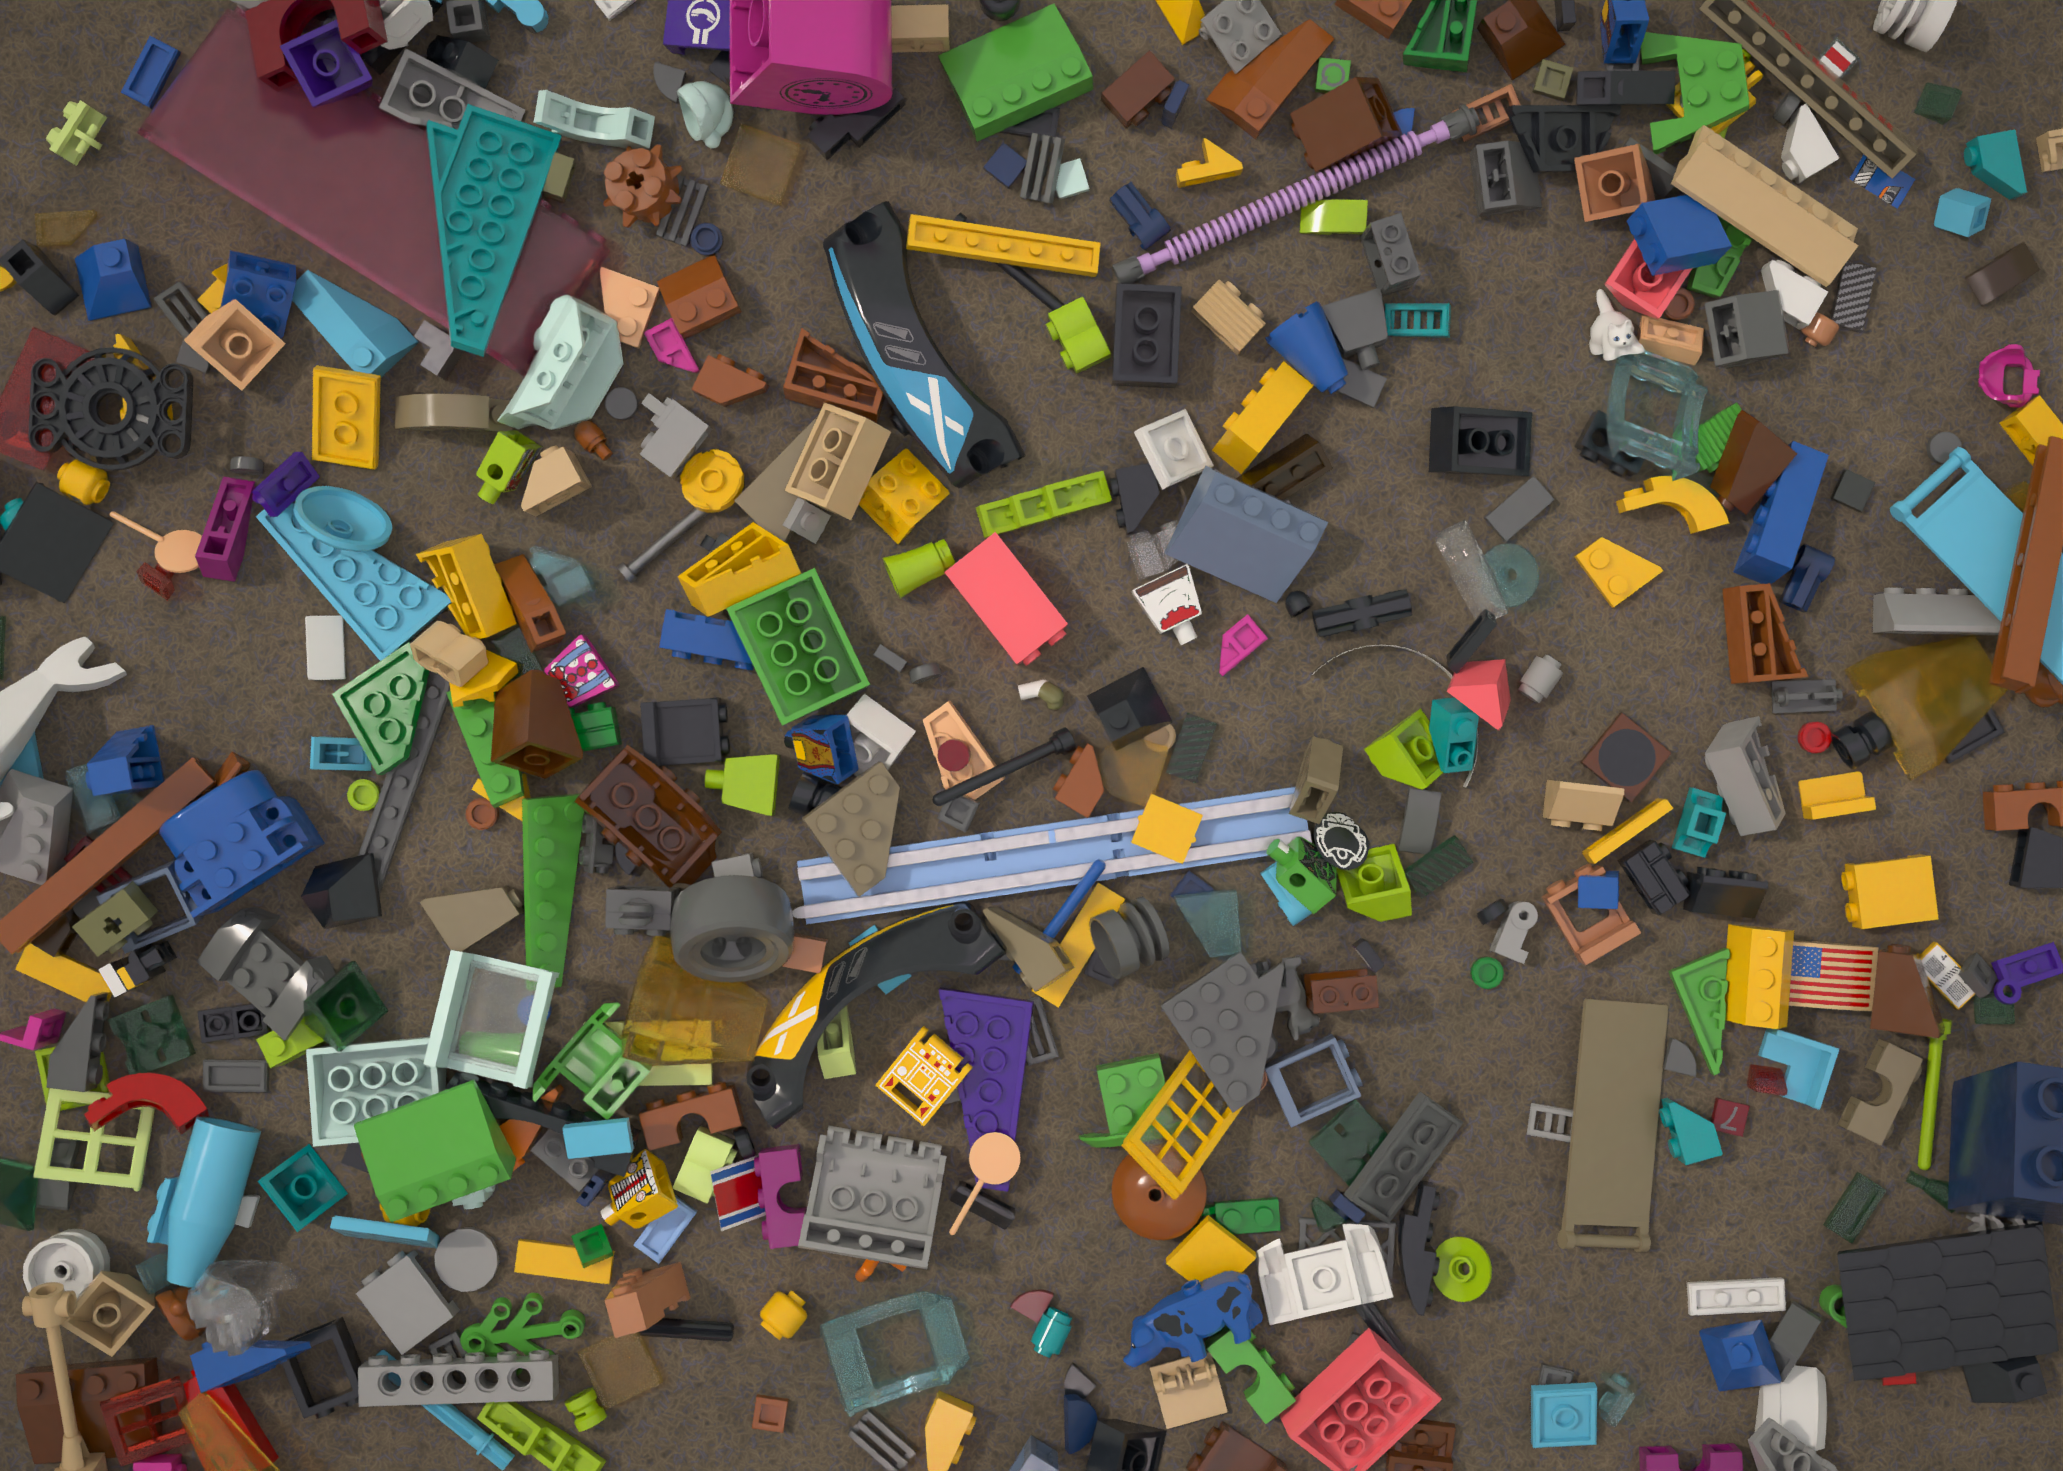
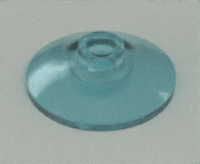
[1478,543,1539,607]

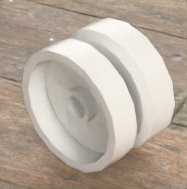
[23,1229,110,1298]

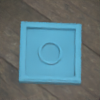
[1531,1382,1597,1448]

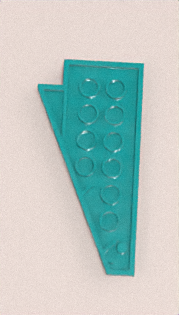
[426,104,562,357]

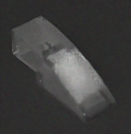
[1435,520,1508,620]

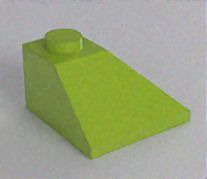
[1364,708,1443,790]
[1336,844,1412,922]

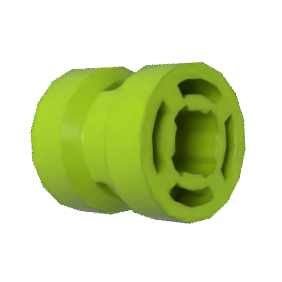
[564,1387,607,1432]

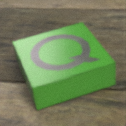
[1315,57,1351,93]

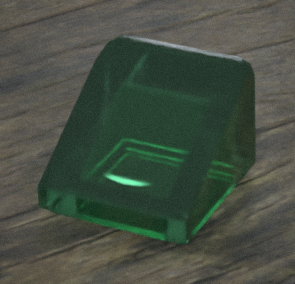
[1914,82,1963,125]
[1973,990,2015,1024]
[1310,1197,1346,1233]

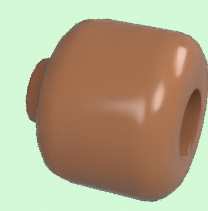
[1801,312,1839,347]

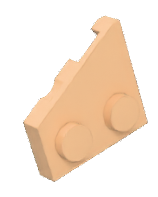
[600,267,660,349]

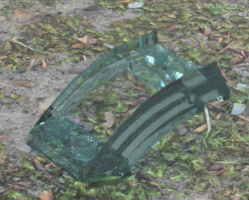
[1607,350,1708,481]
[820,1291,970,1417]

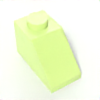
[817,1005,856,1079]

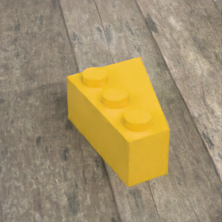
[1212,361,1314,474]
[416,534,517,639]

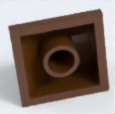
[1477,0,1565,81]

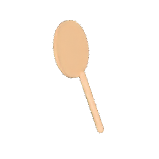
[110,511,202,573]
[949,1132,1020,1235]

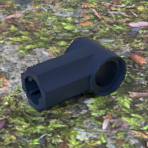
[1109,182,1171,250]
[1779,543,1835,612]

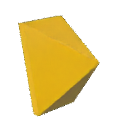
[1155,0,1205,45]

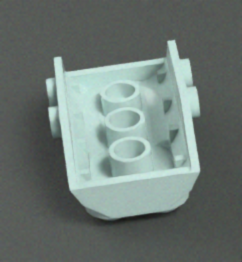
[497,295,624,430]

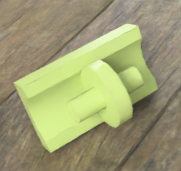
[46,100,107,166]

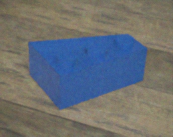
[659,609,754,671]
[86,725,164,796]

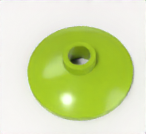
[1432,1237,1492,1302]

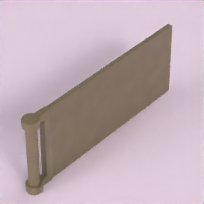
[1557,999,1669,1252]

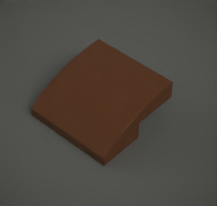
[1385,1419,1456,1471]

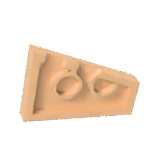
[923,701,1005,800]

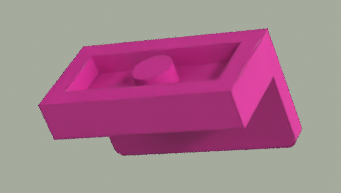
[0,1008,66,1050]

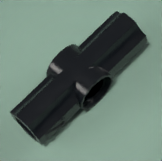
[1312,589,1412,637]

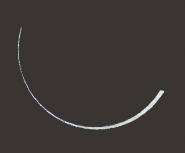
[1311,645,1478,787]

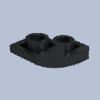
[197,1003,268,1043]

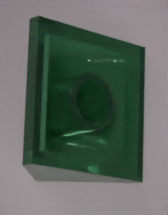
[303,961,388,1052]
[0,1157,38,1231]

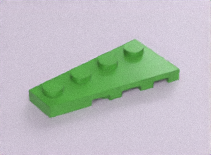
[446,682,524,808]

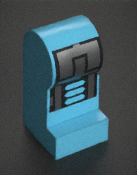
[485,0,549,33]

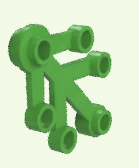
[460,1293,586,1376]

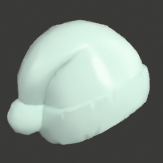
[677,81,734,149]

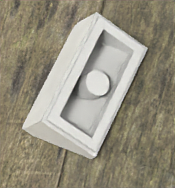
[305,616,346,680]

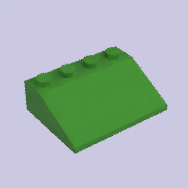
[938,4,1093,142]
[726,568,870,726]
[354,1079,516,1222]

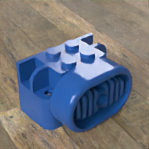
[159,770,325,918]

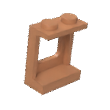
[1542,863,1641,965]

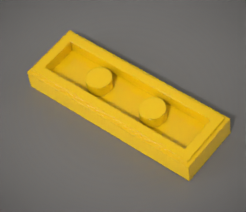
[1582,798,1674,864]
[15,943,112,1002]
[514,1239,615,1284]

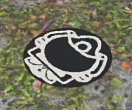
[1314,812,1369,870]

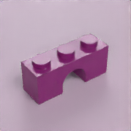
[754,1144,807,1249]
[1639,1443,1743,1471]

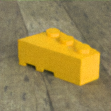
[677,522,801,617]

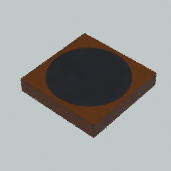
[1580,713,1671,802]

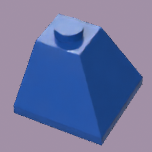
[75,239,152,321]
[1699,1320,1782,1392]

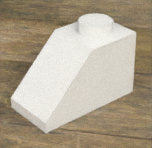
[1781,103,1839,184]

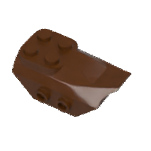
[574,745,722,889]

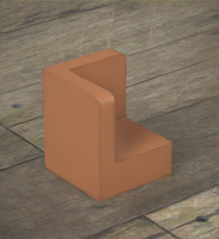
[783,933,828,973]

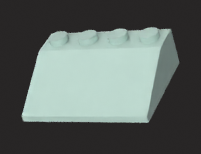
[306,1037,446,1147]

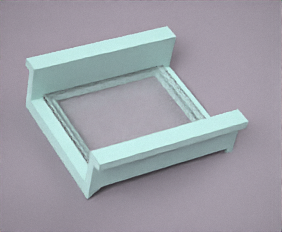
[423,950,559,1089]

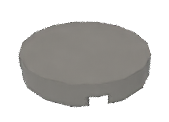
[434,1227,500,1292]

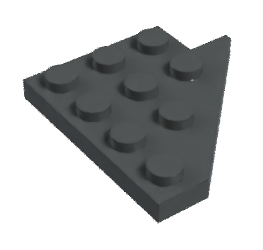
[1160,951,1284,1113]

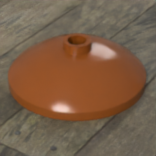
[1112,1143,1207,1240]

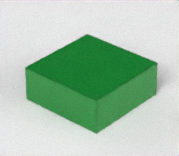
[571,1224,613,1268]

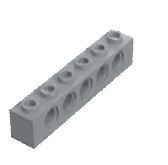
[358,1350,559,1407]

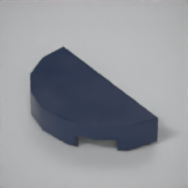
[1064,1394,1098,1455]

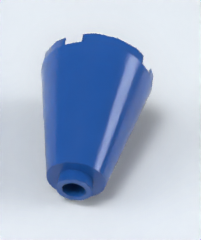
[1265,301,1349,394]

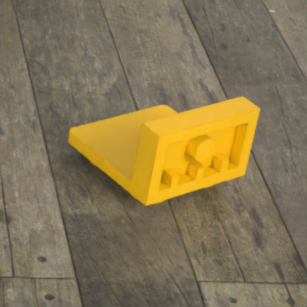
[858,448,950,544]

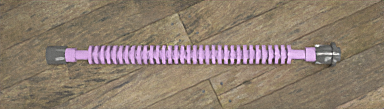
[1112,104,1480,284]

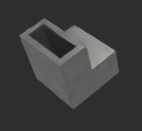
[414,320,464,380]

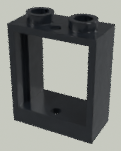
[282,1317,362,1419]

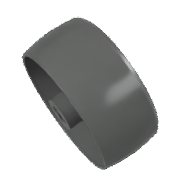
[670,875,794,982]

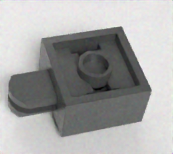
[605,885,680,936]

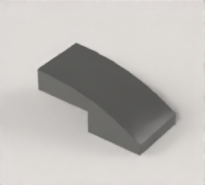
[1398,788,1442,855]

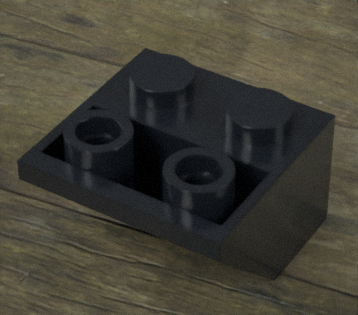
[1683,867,1769,918]

